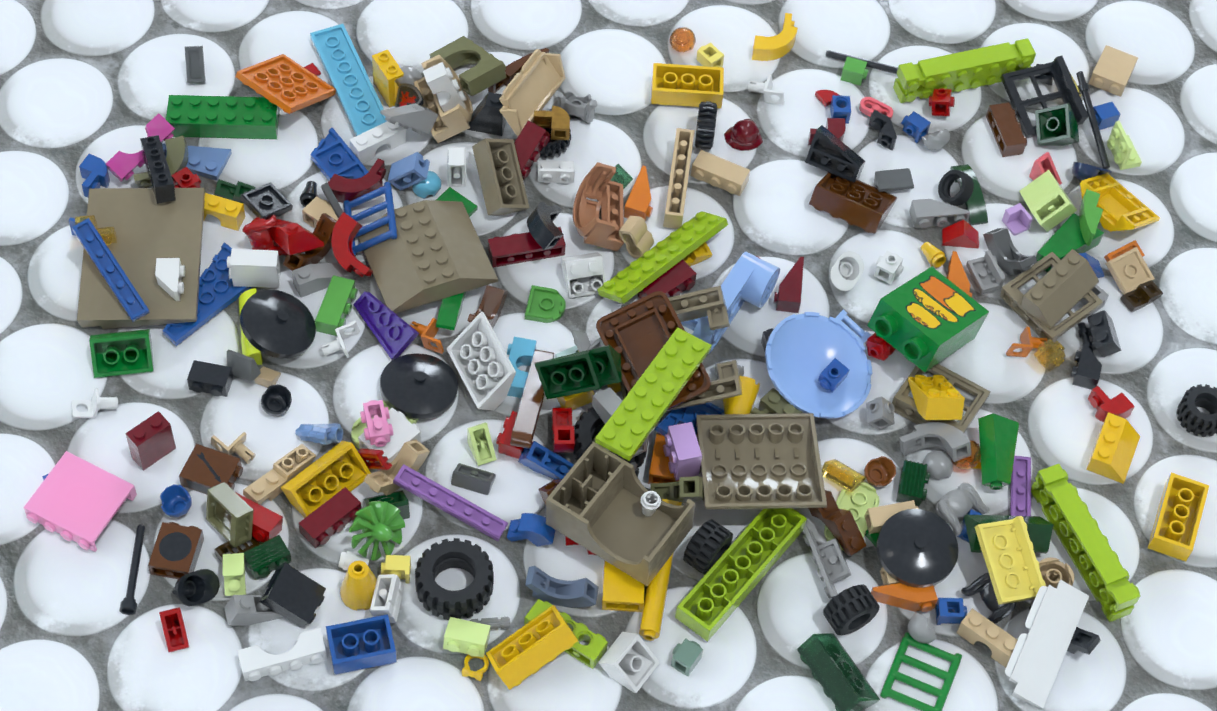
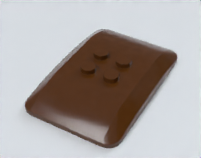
[596,291,711,410]

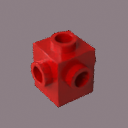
[929,88,955,116]
[171,167,201,188]
[866,333,896,361]

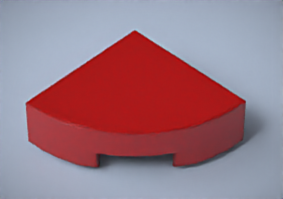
[815,90,839,107]

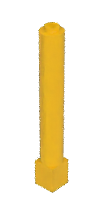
[639,499,682,641]

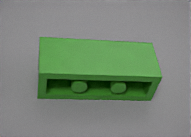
[315,275,358,337]

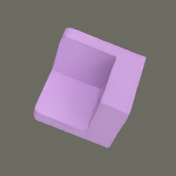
[1002,203,1033,236]

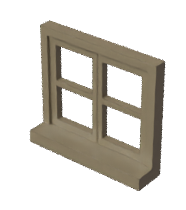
[1000,252,1103,347]
[892,364,991,433]

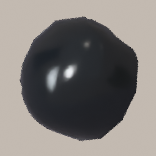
[261,384,292,416]

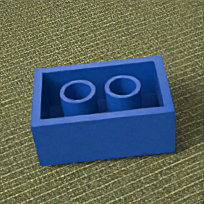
[326,614,397,675]

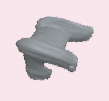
[554,91,598,123]
[935,482,990,536]

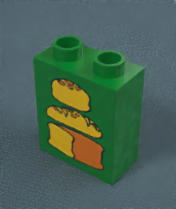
[867,266,989,372]

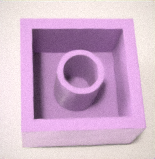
[663,422,702,480]

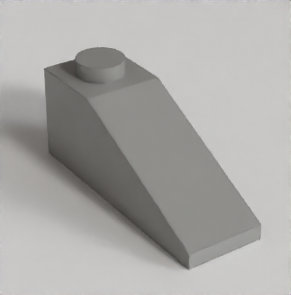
[292,262,353,298]

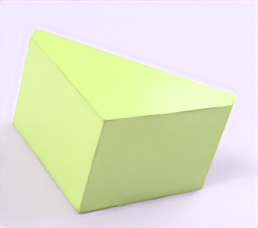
[467,422,497,466]

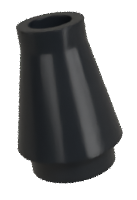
[300,181,318,207]

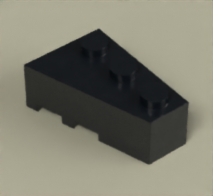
[805,125,865,183]

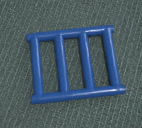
[343,182,397,257]

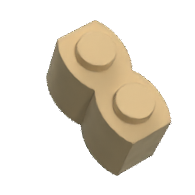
[619,216,654,258]

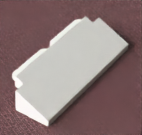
[1005,580,1089,709]

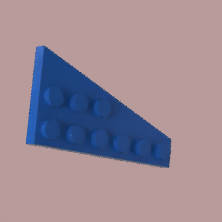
[163,242,252,346]

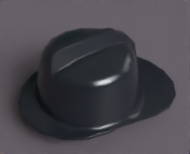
[172,569,220,606]

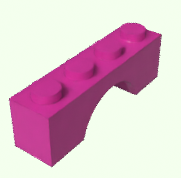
[105,113,175,182]

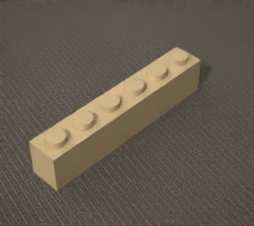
[663,128,695,229]

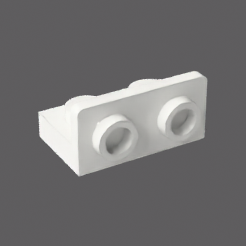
[538,161,575,183]

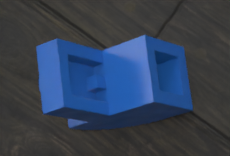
[79,154,110,197]
[507,513,556,547]

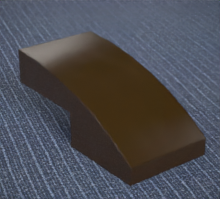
[1120,280,1163,313]

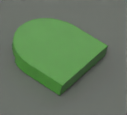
[525,285,566,323]

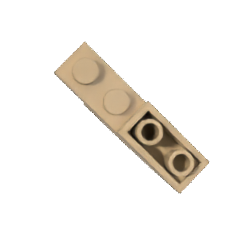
[243,444,316,505]

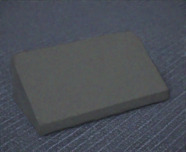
[874,168,914,192]
[227,350,261,382]
[451,463,496,495]

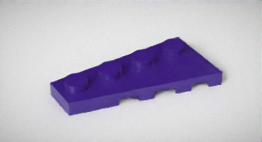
[353,291,419,360]

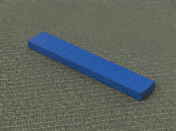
[72,218,150,322]

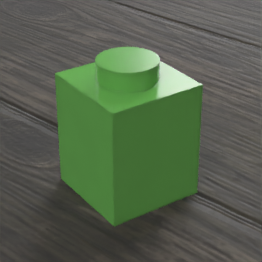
[841,56,869,86]

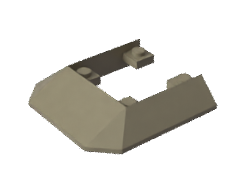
[620,286,742,412]

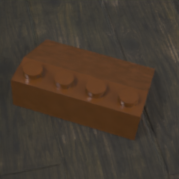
[809,172,897,234]

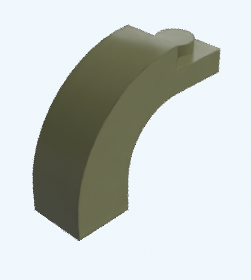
[133,136,188,188]
[651,476,703,504]

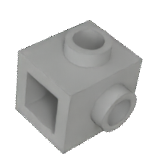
[866,397,895,430]

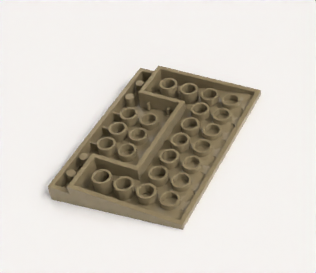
[77,188,205,329]

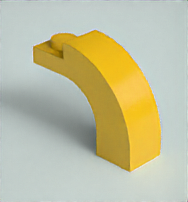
[752,13,798,61]

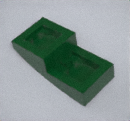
[213,179,255,203]

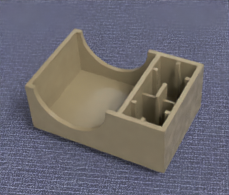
[546,442,695,586]

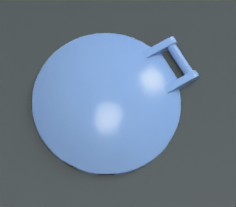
[765,309,872,419]

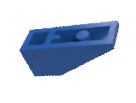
[518,441,575,480]

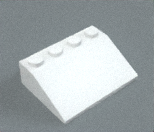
[447,312,516,411]

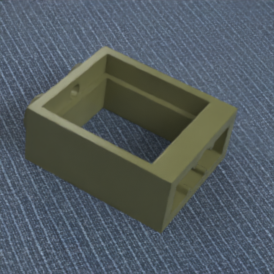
[206,482,254,547]

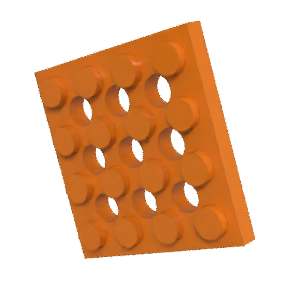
[235,54,336,114]

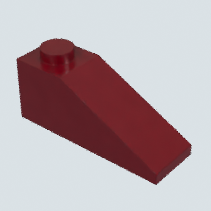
[773,256,804,313]

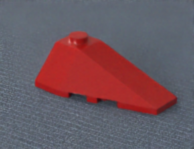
[268,219,324,256]

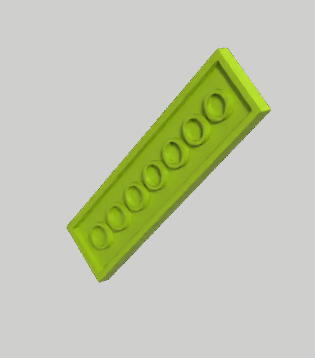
[597,211,728,304]
[595,327,712,461]

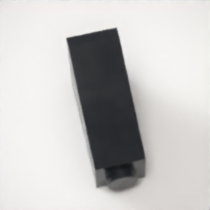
[467,92,506,136]

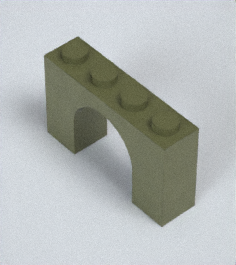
[429,36,507,96]

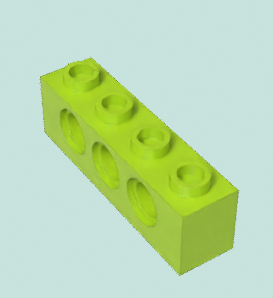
[524,599,608,669]

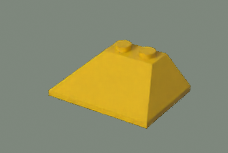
[1080,173,1160,232]

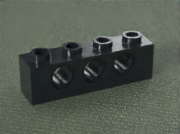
[140,135,176,204]

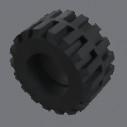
[1177,384,1217,437]
[683,519,733,575]
[823,584,880,635]

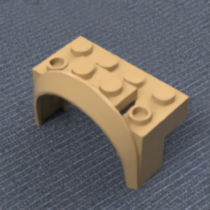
[414,55,473,143]

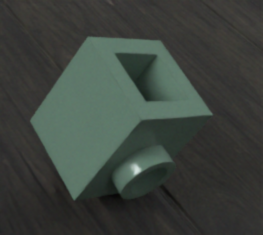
[671,638,703,676]

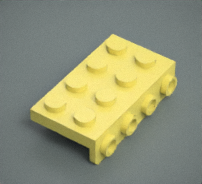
[974,516,1046,605]

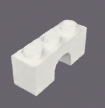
[423,62,466,112]
[349,121,406,164]

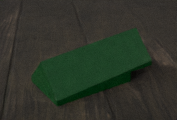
[534,345,622,399]
[964,515,1053,554]

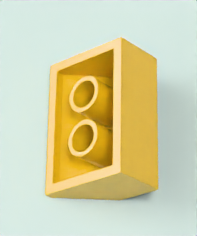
[1086,412,1140,484]

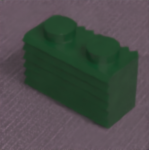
[896,460,930,506]
[243,535,292,580]

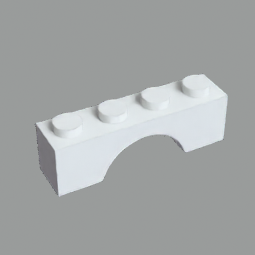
[237,628,327,681]

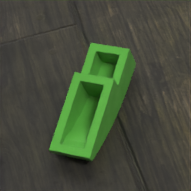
[1079,189,1103,246]

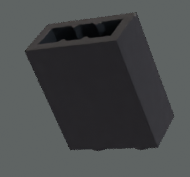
[259,563,326,628]

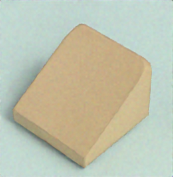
[255,366,281,388]

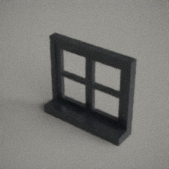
[1000,55,1088,138]

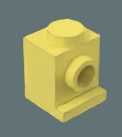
[696,42,724,67]
[381,555,411,583]

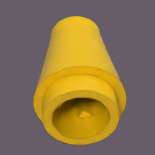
[921,242,946,268]

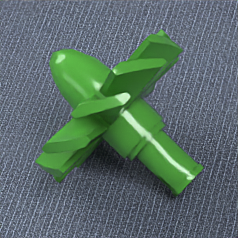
[349,501,405,560]

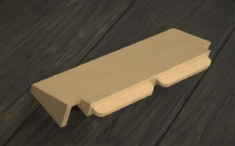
[499,49,566,136]

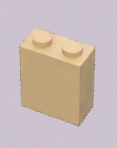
[1089,45,1138,97]

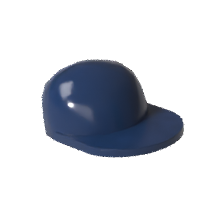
[1072,162,1112,181]

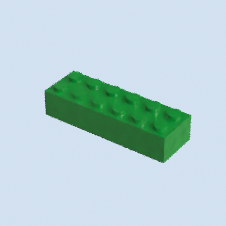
[166,95,280,139]

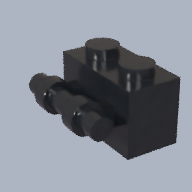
[1078,310,1121,357]

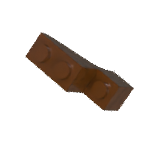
[808,490,867,556]

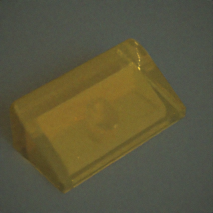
[822,459,866,492]

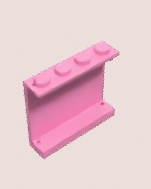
[23,451,137,552]

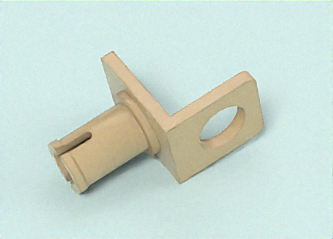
[210,432,256,464]

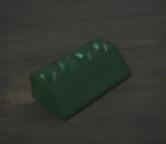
[797,633,880,711]

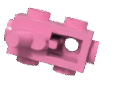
[360,400,393,447]

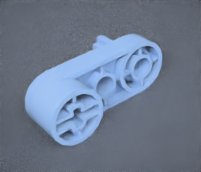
[681,252,780,354]

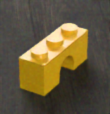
[203,193,245,231]

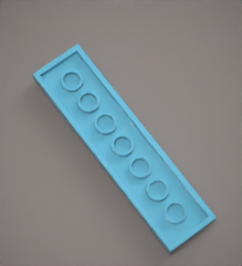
[310,24,387,136]

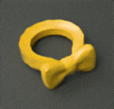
[462,654,489,681]

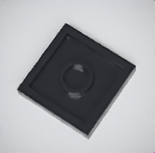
[240,182,293,220]

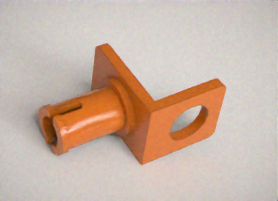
[410,318,444,354]
[1006,326,1048,357]

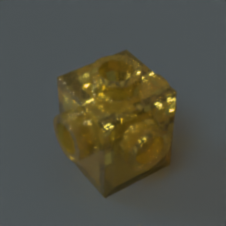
[1034,339,1066,372]

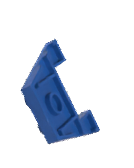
[654,402,724,436]

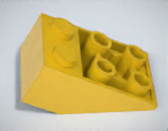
[908,375,965,420]

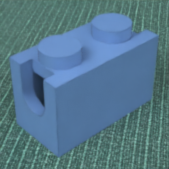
[388,152,430,191]

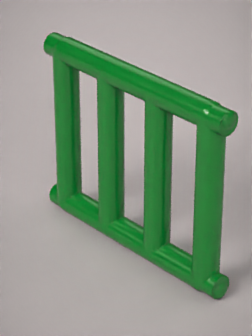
[880,632,962,711]

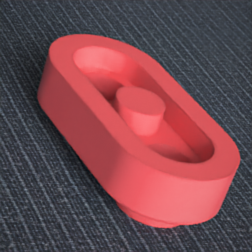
[859,97,893,119]

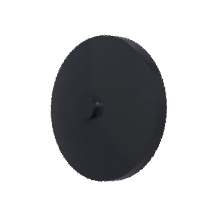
[240,290,316,359]
[380,353,458,419]
[877,509,958,588]

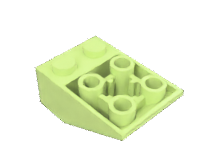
[1019,170,1077,232]

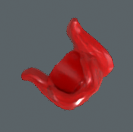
[242,215,287,256]

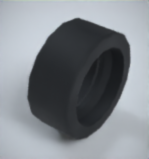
[938,169,974,206]

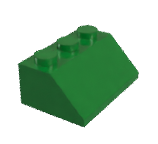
[89,329,154,378]

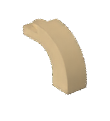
[364,439,430,496]

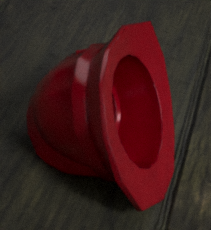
[724,119,763,151]

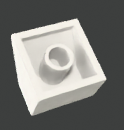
[598,632,660,693]

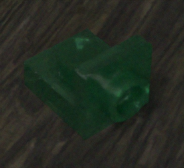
[610,164,633,189]

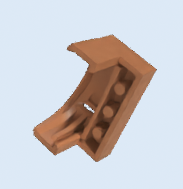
[573,162,624,251]

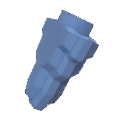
[295,423,343,445]

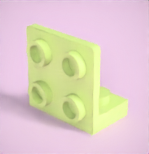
[1107,121,1142,170]

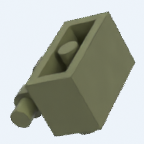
[750,388,802,414]

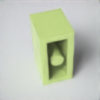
[443,617,491,658]

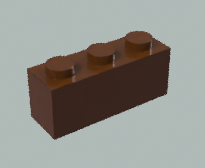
[986,102,1027,157]

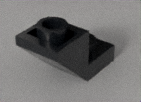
[869,110,897,150]

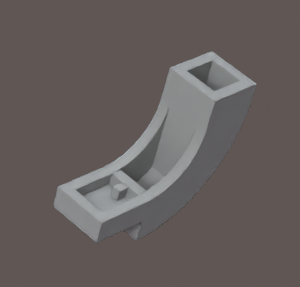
[899,422,971,462]

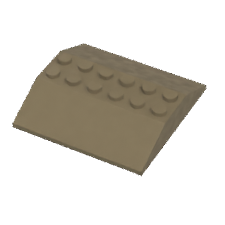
[358,200,498,314]
[696,413,827,509]

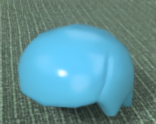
[412,171,441,198]

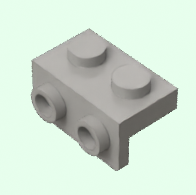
[966,250,1005,294]

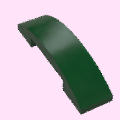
[950,164,988,225]

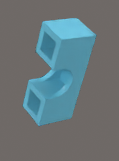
[507,337,537,398]

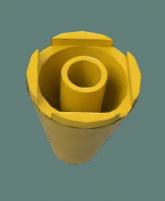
[723,376,760,415]
[340,561,377,610]

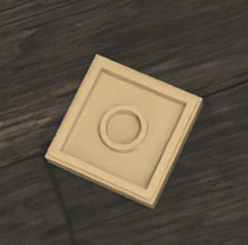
[1105,247,1155,294]

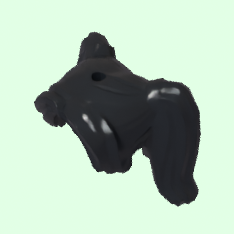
[961,573,1016,624]

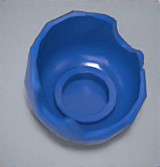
[160,484,192,518]

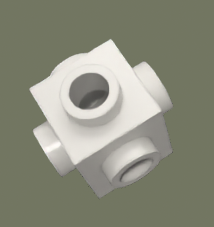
[874,250,904,284]

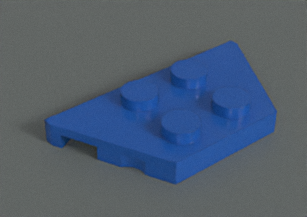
[310,127,369,181]

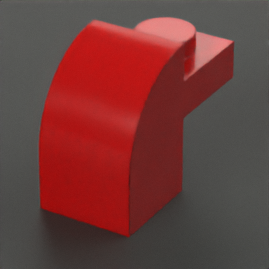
[1088,386,1135,422]

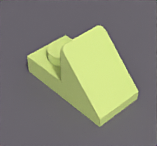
[222,553,246,596]

